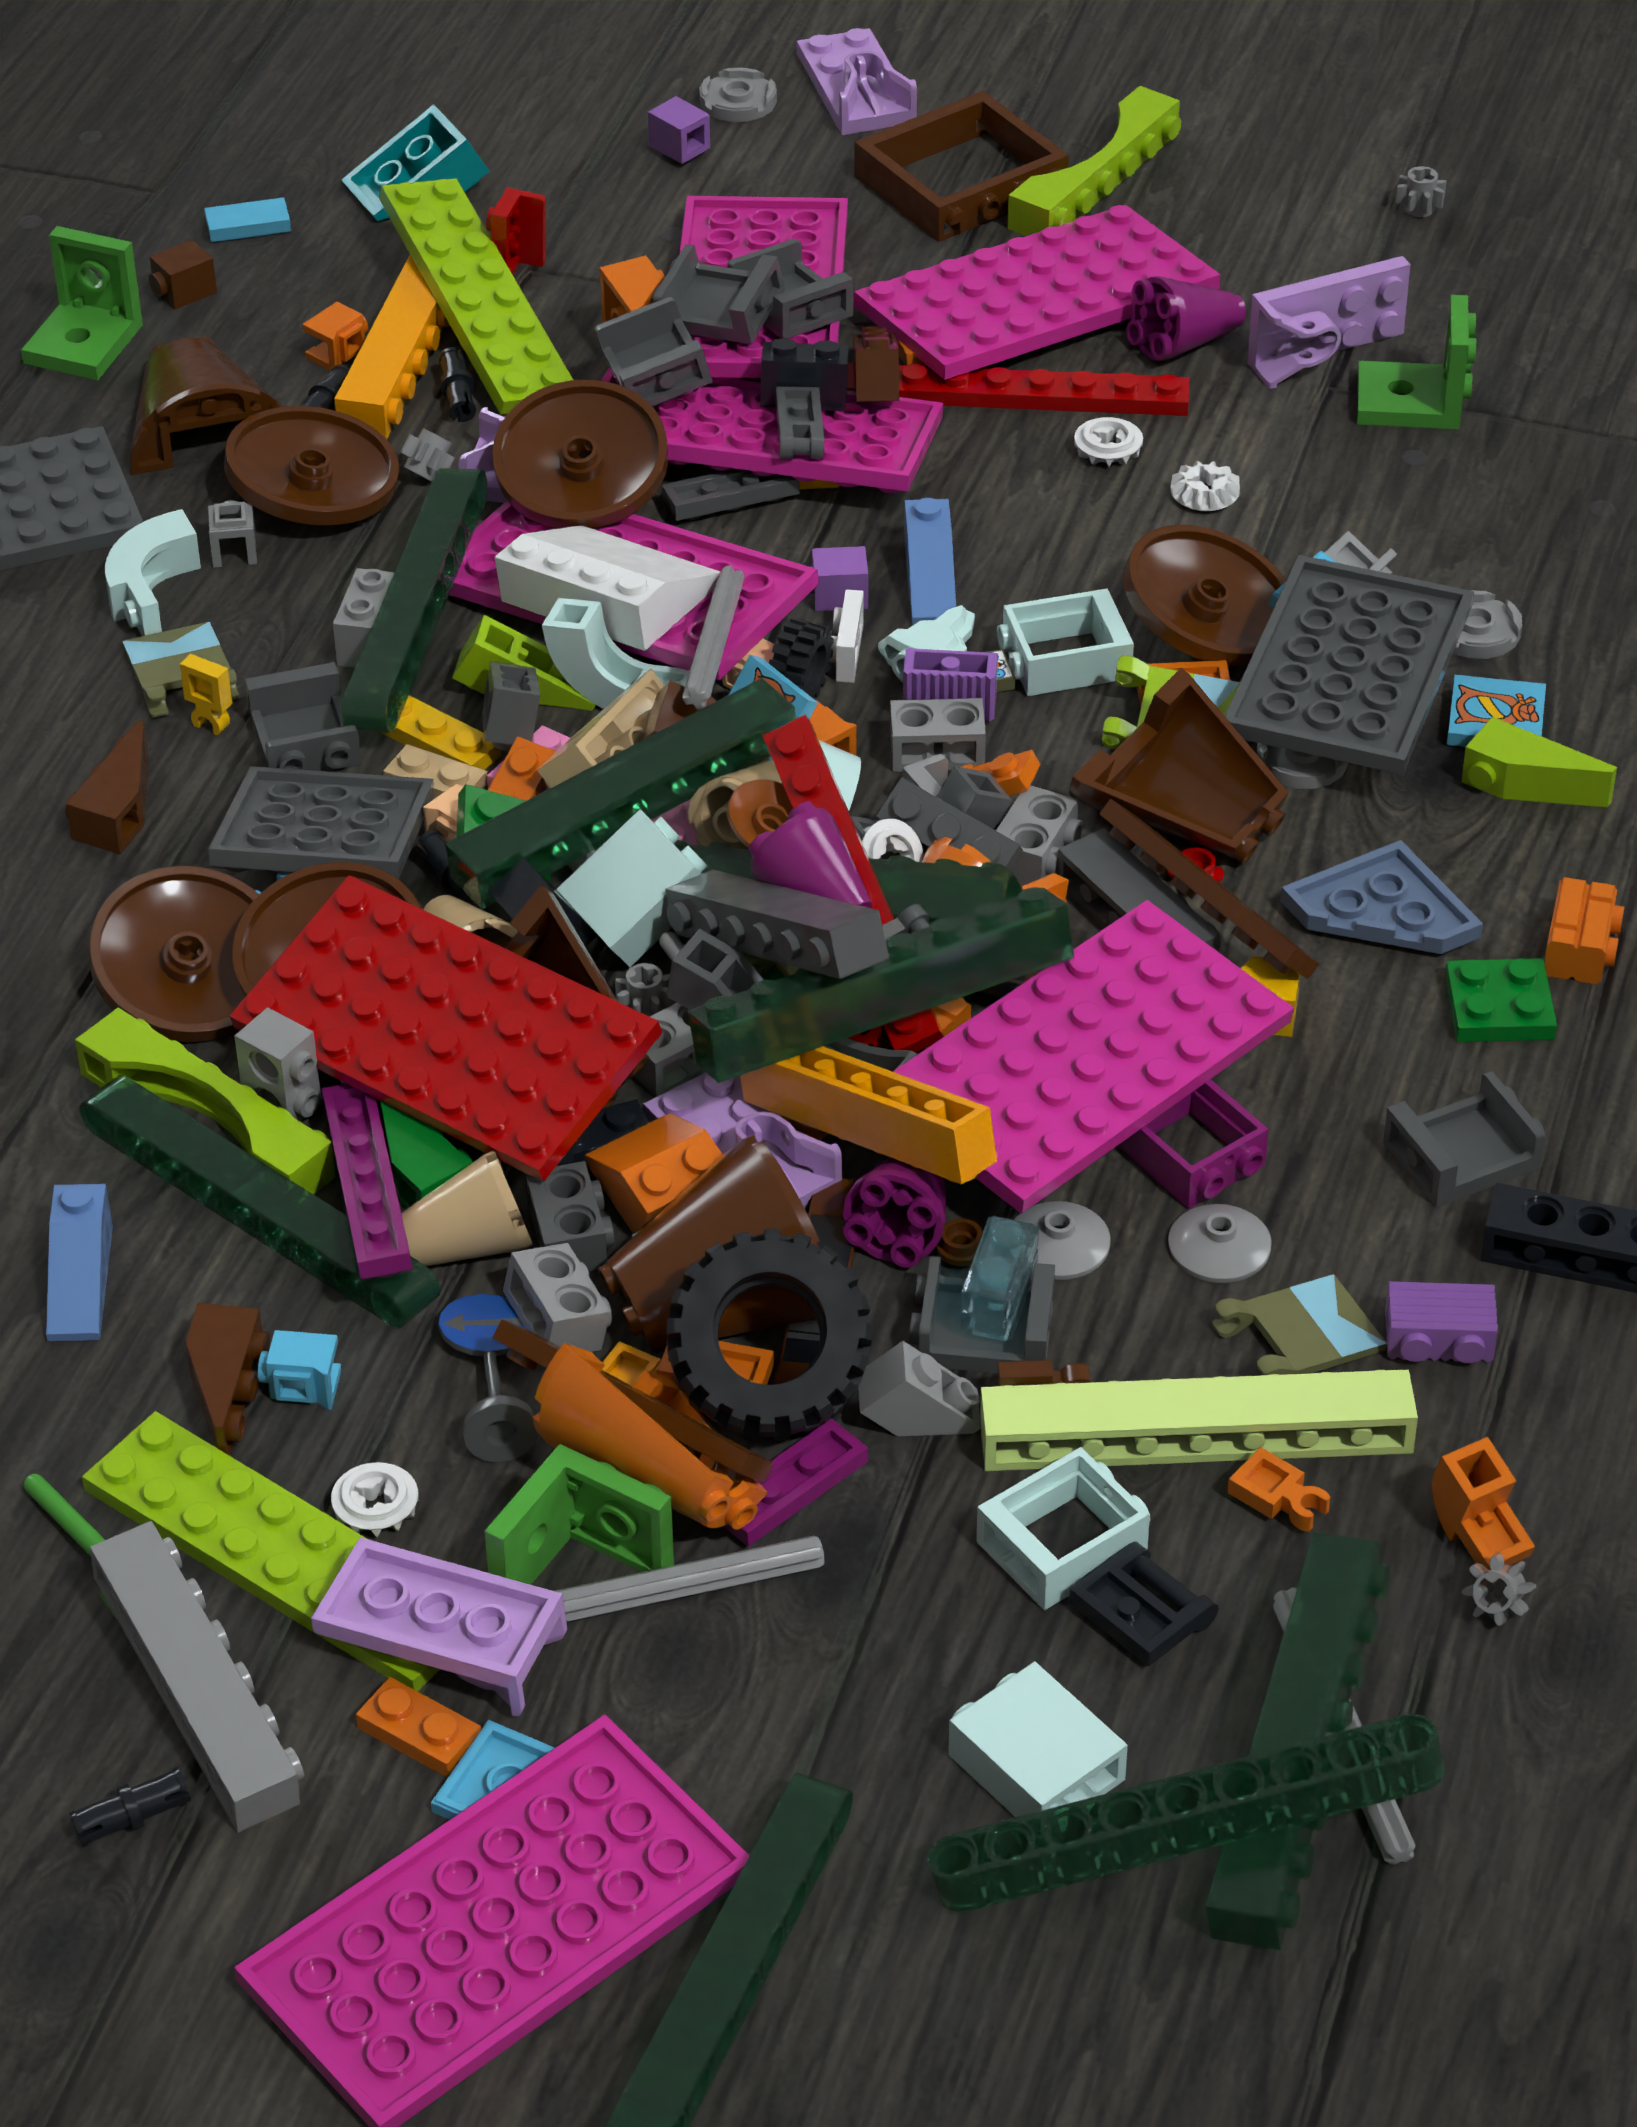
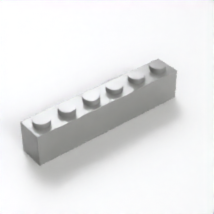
[90,1521,304,1833]

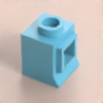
[258,1330,341,1410]

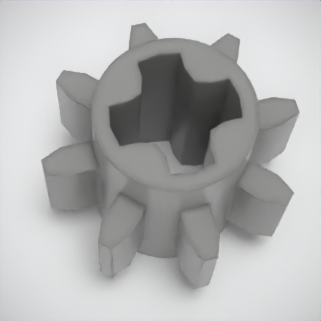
[1396,166,1446,217]
[400,428,455,481]
[615,963,675,1017]
[1462,1553,1536,1625]

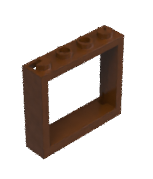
[854,91,1069,242]

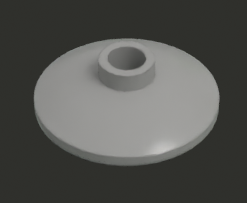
[1007,1201,1110,1280]
[1168,1204,1271,1283]

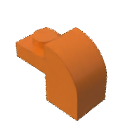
[1432,1437,1535,1570]

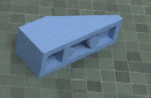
[904,498,956,625]
[46,1184,113,1341]

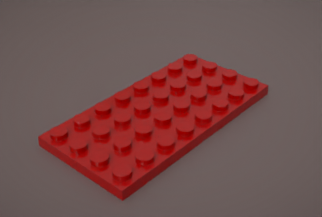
[229,875,663,1182]

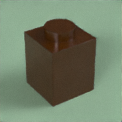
[149,240,217,309]

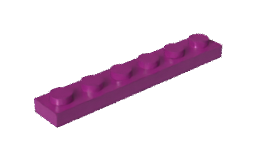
[322,1084,413,1279]

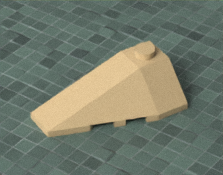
[537,668,664,823]

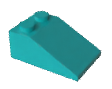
[341,104,490,221]

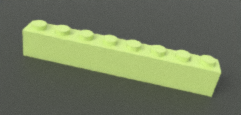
[980,1369,1418,1471]

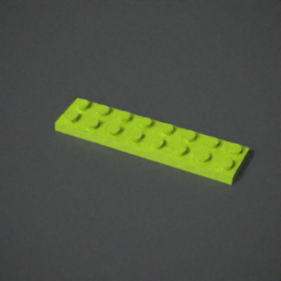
[379,178,573,415]
[82,1411,440,1691]

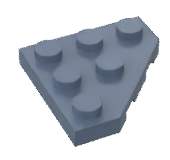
[1280,840,1483,954]

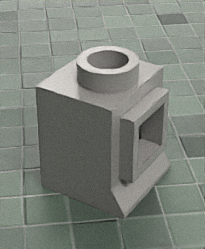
[208,500,257,568]

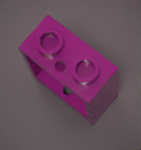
[1117,1079,1269,1209]

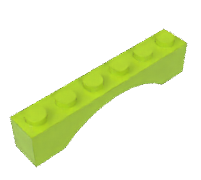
[1008,86,1181,236]
[75,1008,336,1211]

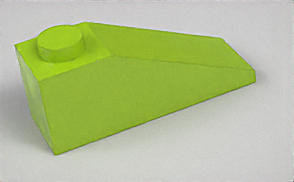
[452,615,596,711]
[1461,717,1617,808]

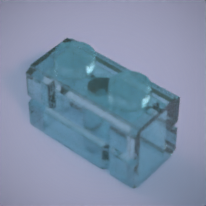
[961,1216,1039,1341]

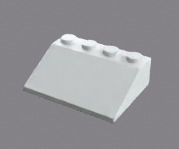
[494,525,721,651]

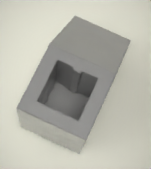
[858,1341,981,1436]

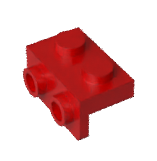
[486,187,546,275]

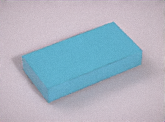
[204,197,291,242]

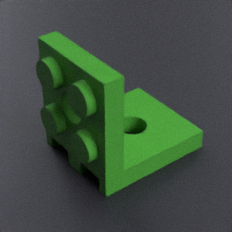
[21,226,143,380]
[1357,295,1476,429]
[485,1444,674,1585]

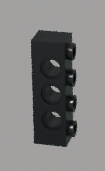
[1481,1183,1637,1293]

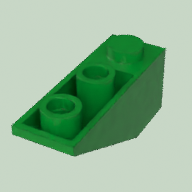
[379,1100,473,1209]

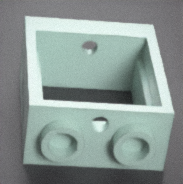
[997,588,1134,696]
[977,1447,1150,1611]

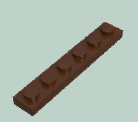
[1099,799,1320,979]
[492,1319,774,1484]

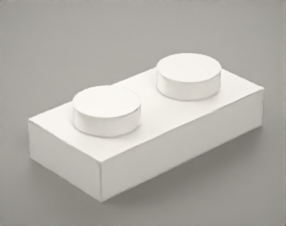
[829,590,864,683]

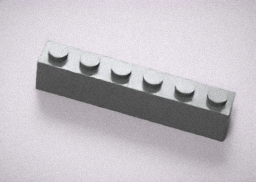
[665,870,889,979]

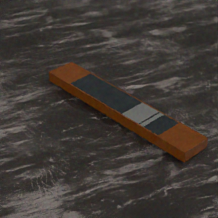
[775,1178,857,1384]

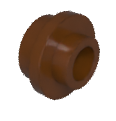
[936,1218,987,1266]

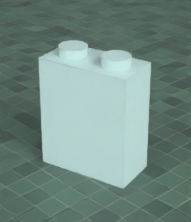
[556,809,708,967]
[949,1661,1128,1840]

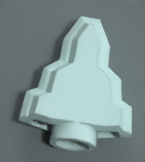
[878,605,975,682]

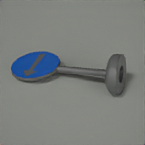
[438,1294,538,1463]

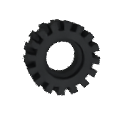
[769,618,834,699]

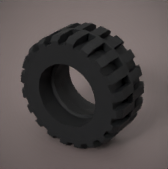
[667,1229,872,1441]

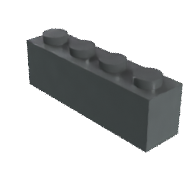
[1057,828,1221,952]

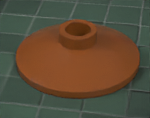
[727,779,793,848]

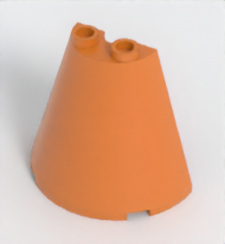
[533,1343,768,1530]

